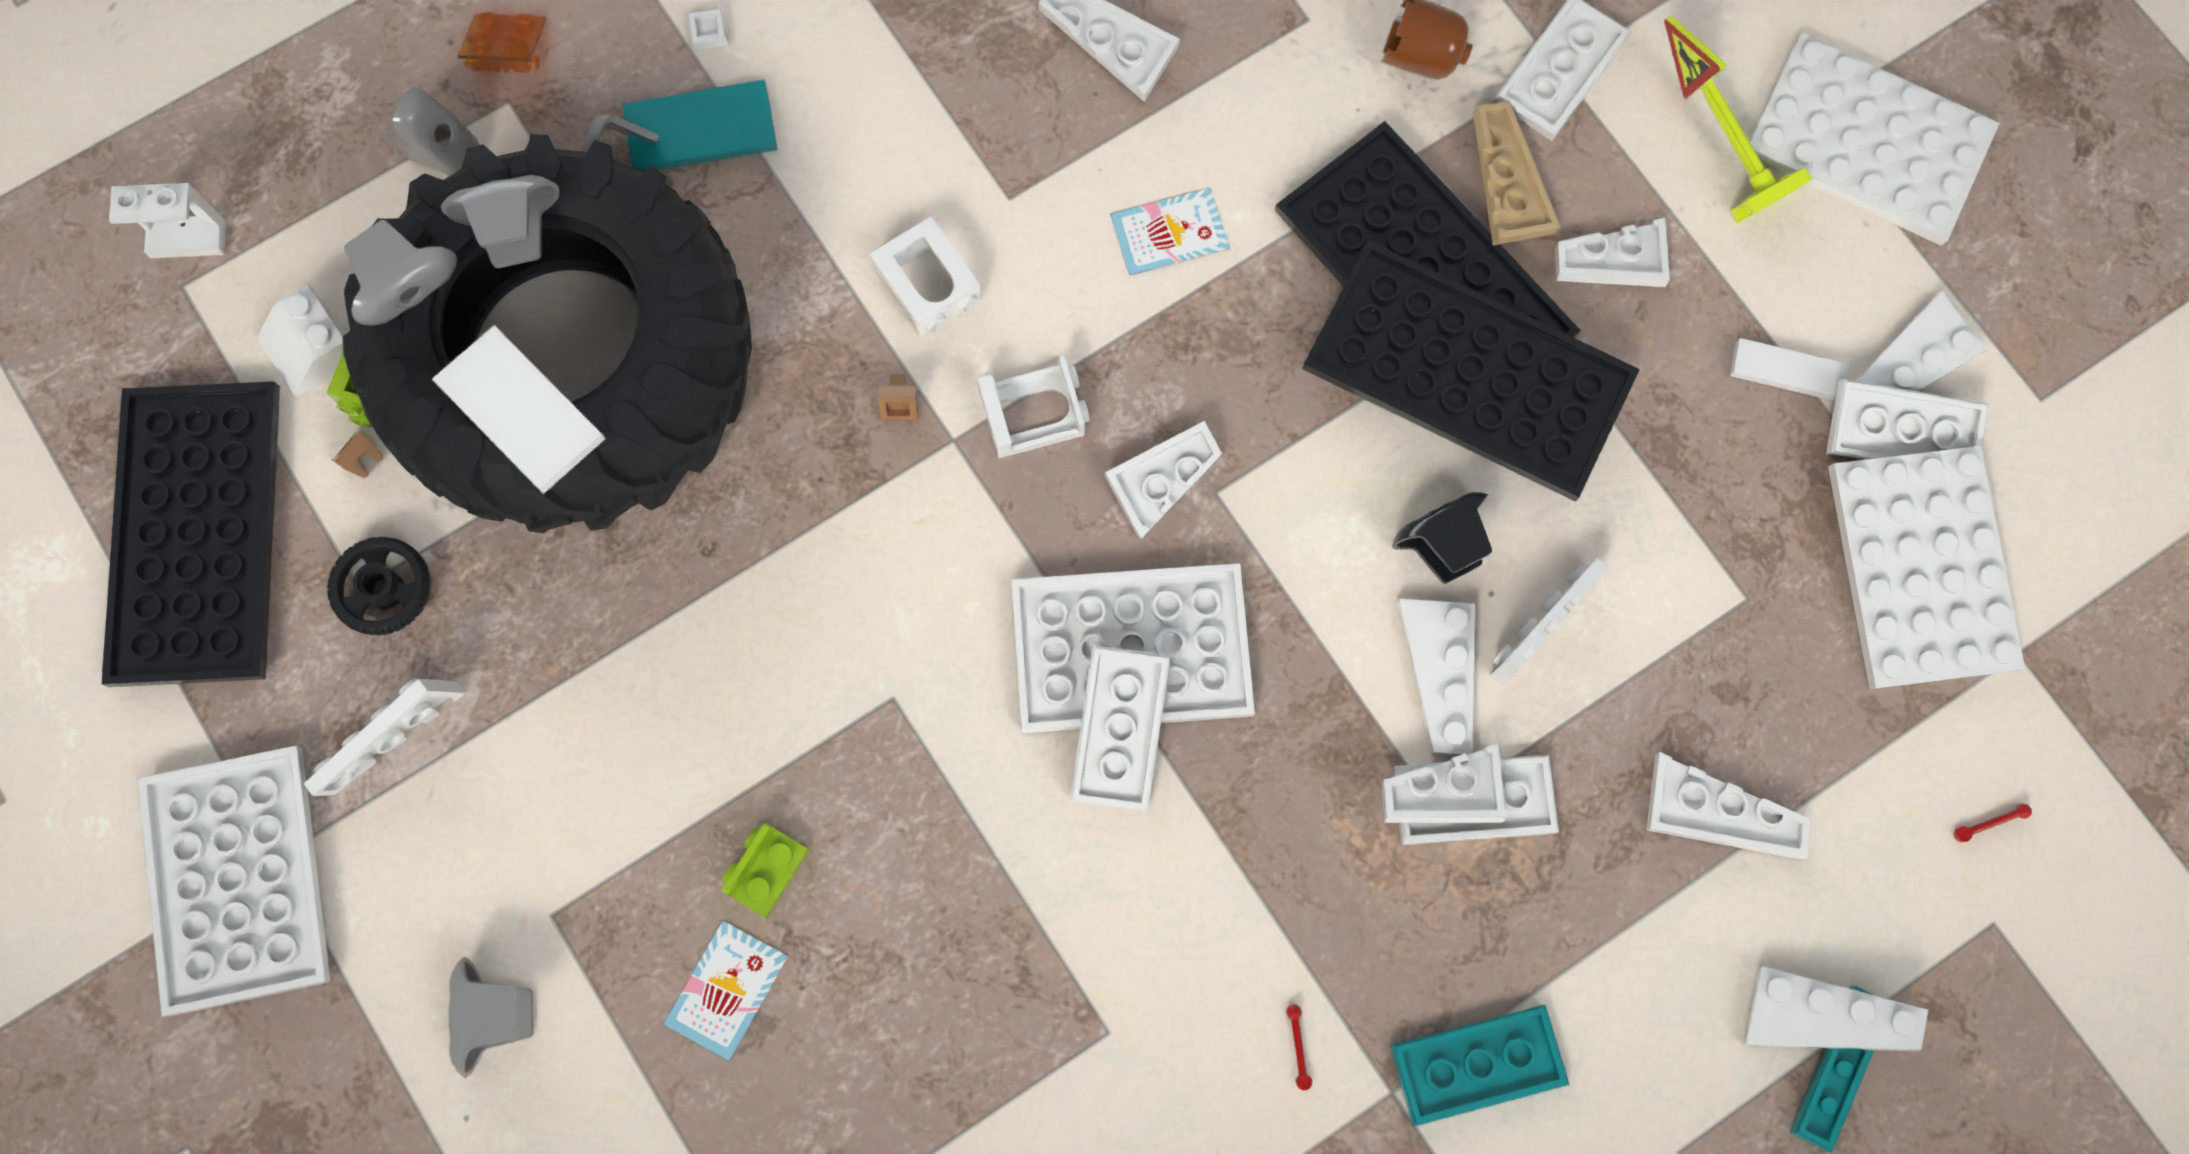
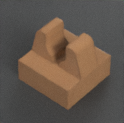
[877,375,918,420]
[332,431,383,478]

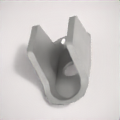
[380,88,480,176]
[582,114,659,152]
[441,175,560,268]
[344,220,457,326]
[448,957,533,1078]

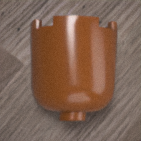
[1381,0,1473,80]

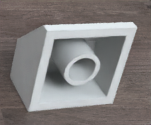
[256,284,346,398]

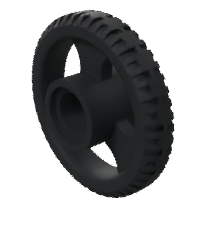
[327,537,431,635]

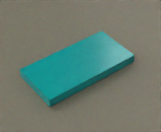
[622,80,778,170]
[1389,1005,1570,1127]

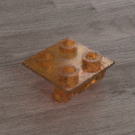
[458,12,546,74]

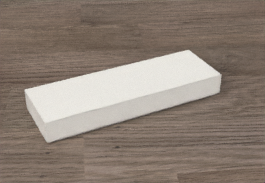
[1730,338,1849,401]

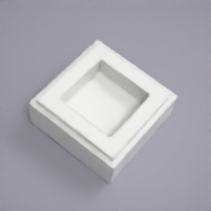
[687,8,729,51]

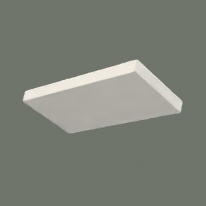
[1493,0,1631,141]
[432,325,605,494]
[1826,379,1989,460]
[1070,644,1171,812]
[1392,755,1559,846]

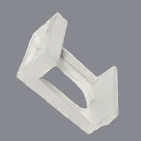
[109,183,227,258]
[869,216,981,336]
[977,355,1090,459]

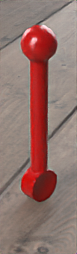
[1953,803,2032,843]
[1286,1004,1312,1090]

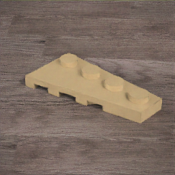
[1473,101,1561,245]

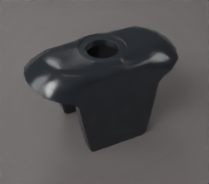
[1392,492,1492,584]

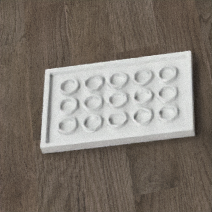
[1749,33,2000,246]
[1828,446,2025,690]
[1011,563,1255,733]
[138,745,331,1017]

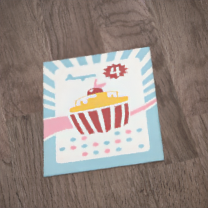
[1110,188,1230,276]
[663,921,788,1061]

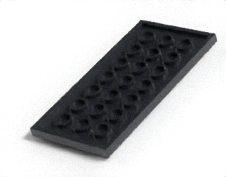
[1275,121,1581,338]
[1302,240,1640,502]
[101,381,280,687]

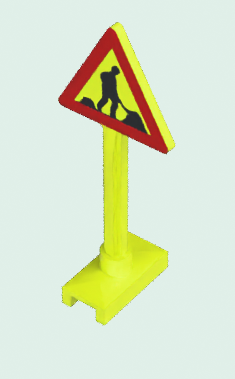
[1664,16,1812,223]

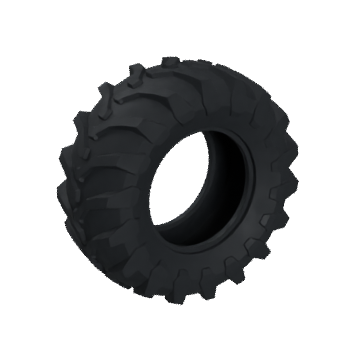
[342,134,752,533]

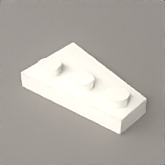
[1555,217,1670,287]
[1104,421,1222,541]
[1382,743,1506,823]

